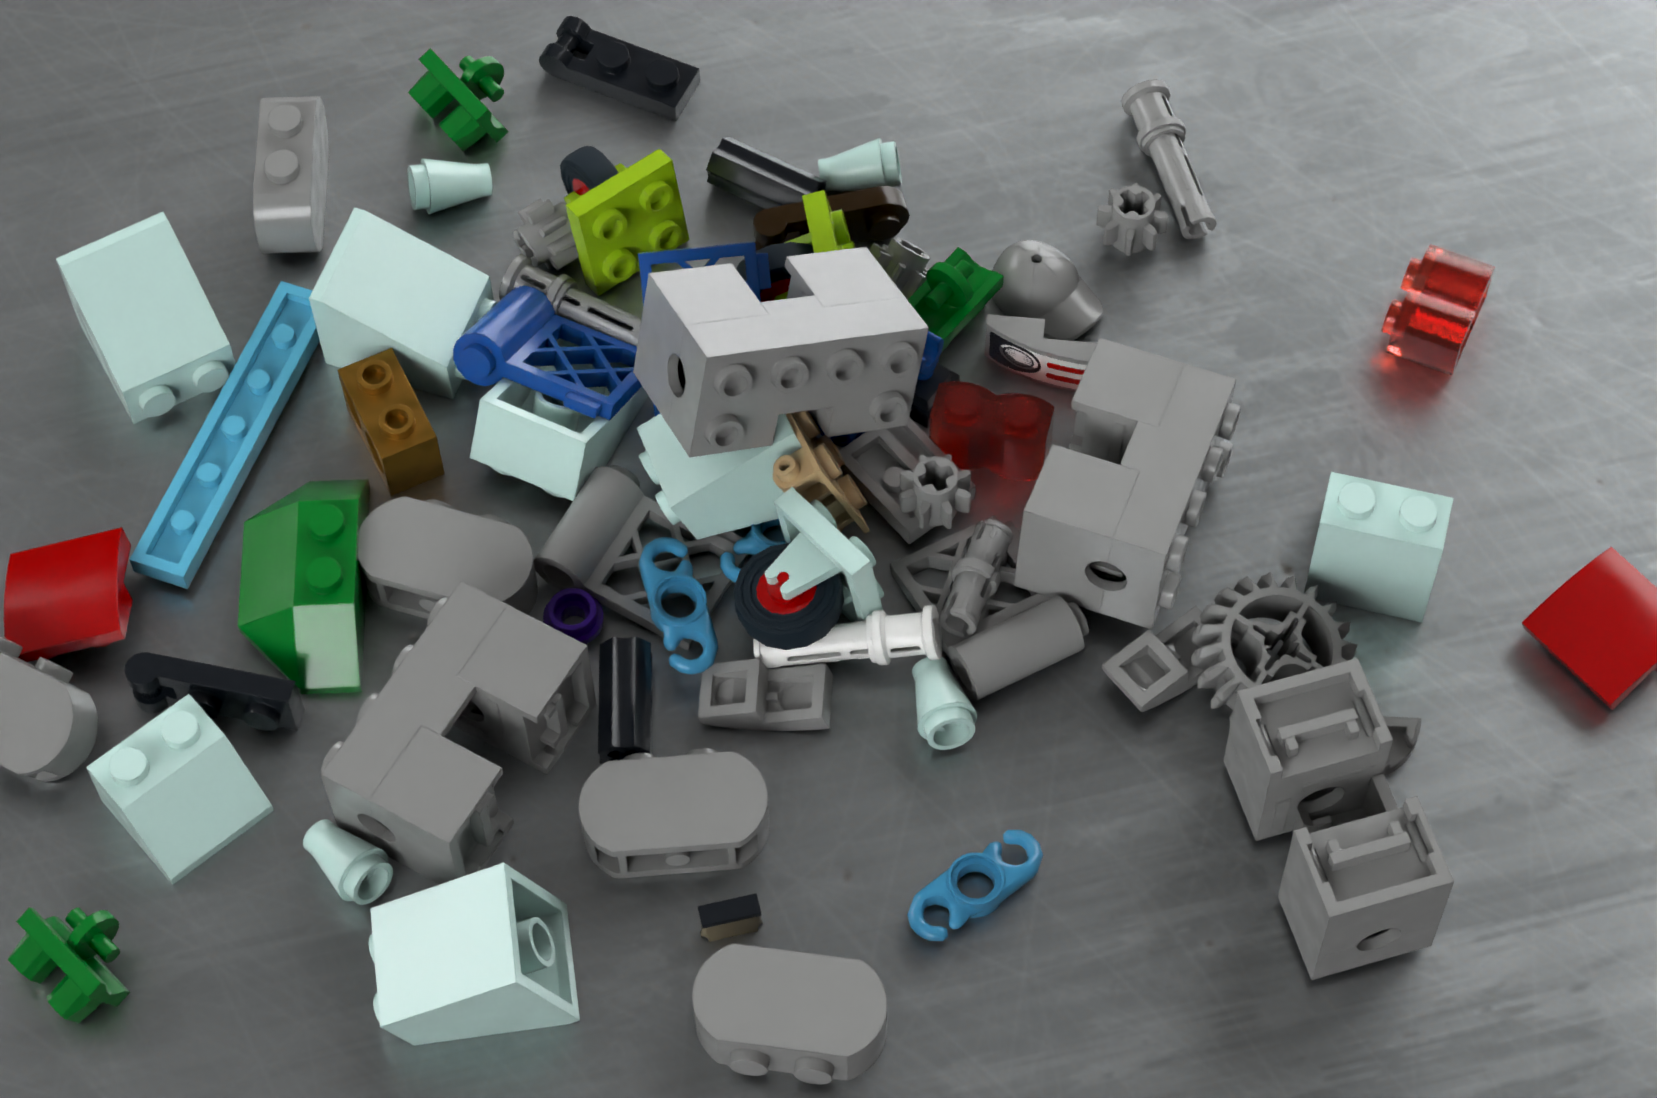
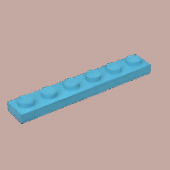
[129,281,320,589]

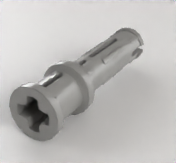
[1121,79,1217,239]
[499,254,641,347]

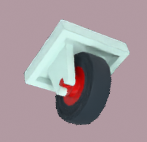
[734,487,884,650]

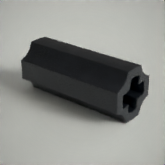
[706,137,827,209]
[598,636,652,764]

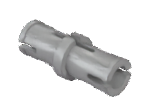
[939,519,1013,637]

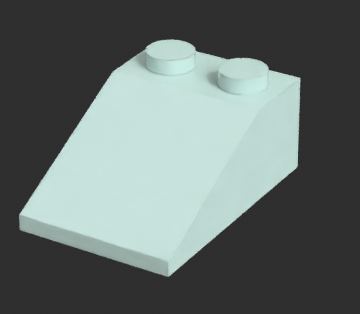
[470,338,648,501]

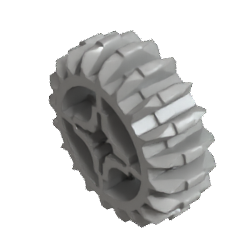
[1191,572,1357,725]

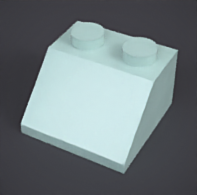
[86,694,274,885]

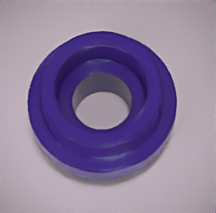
[543,588,604,644]

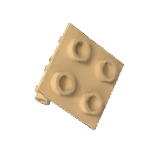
[773,411,870,534]

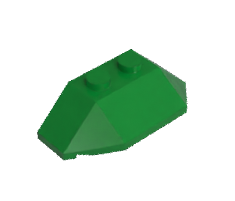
[238,479,370,694]

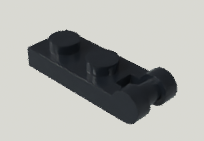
[539,16,700,121]
[124,652,305,731]

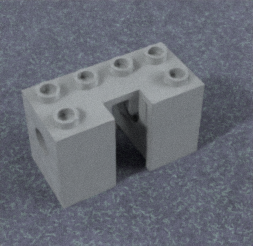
[633,247,929,458]
[1014,338,1241,630]
[320,581,596,885]
[1223,658,1454,980]

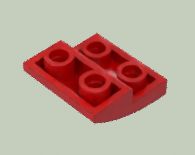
[4,527,133,662]
[1522,547,1657,711]

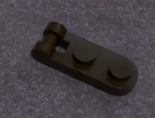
[753,186,910,251]

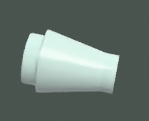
[818,138,902,192]
[407,158,492,214]
[912,657,977,750]
[303,819,393,905]

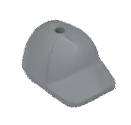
[992,240,1103,341]

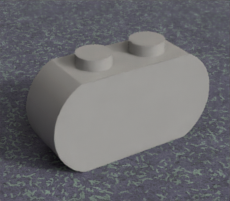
[253,96,329,254]
[358,496,538,619]
[0,636,98,782]
[578,748,769,879]
[692,943,887,1084]

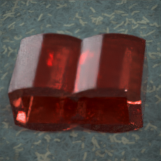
[1382,244,1496,376]
[929,381,1055,481]

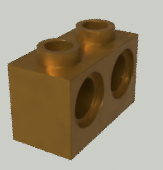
[337,348,445,496]

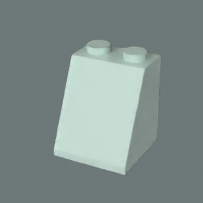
[309,207,498,399]
[56,212,236,424]
[637,414,802,540]
[1304,472,1453,623]
[368,862,580,1046]

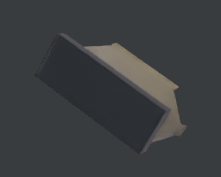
[697,893,763,942]

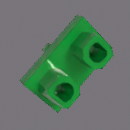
[408,48,509,152]
[908,247,1004,353]
[8,907,130,1023]

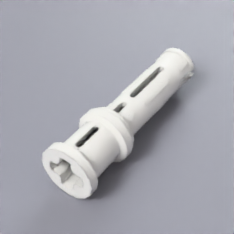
[753,605,942,669]

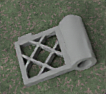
[534,465,748,651]
[890,515,1089,701]

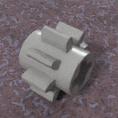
[1096,183,1168,256]
[513,199,578,270]
[869,237,931,299]
[900,454,971,529]

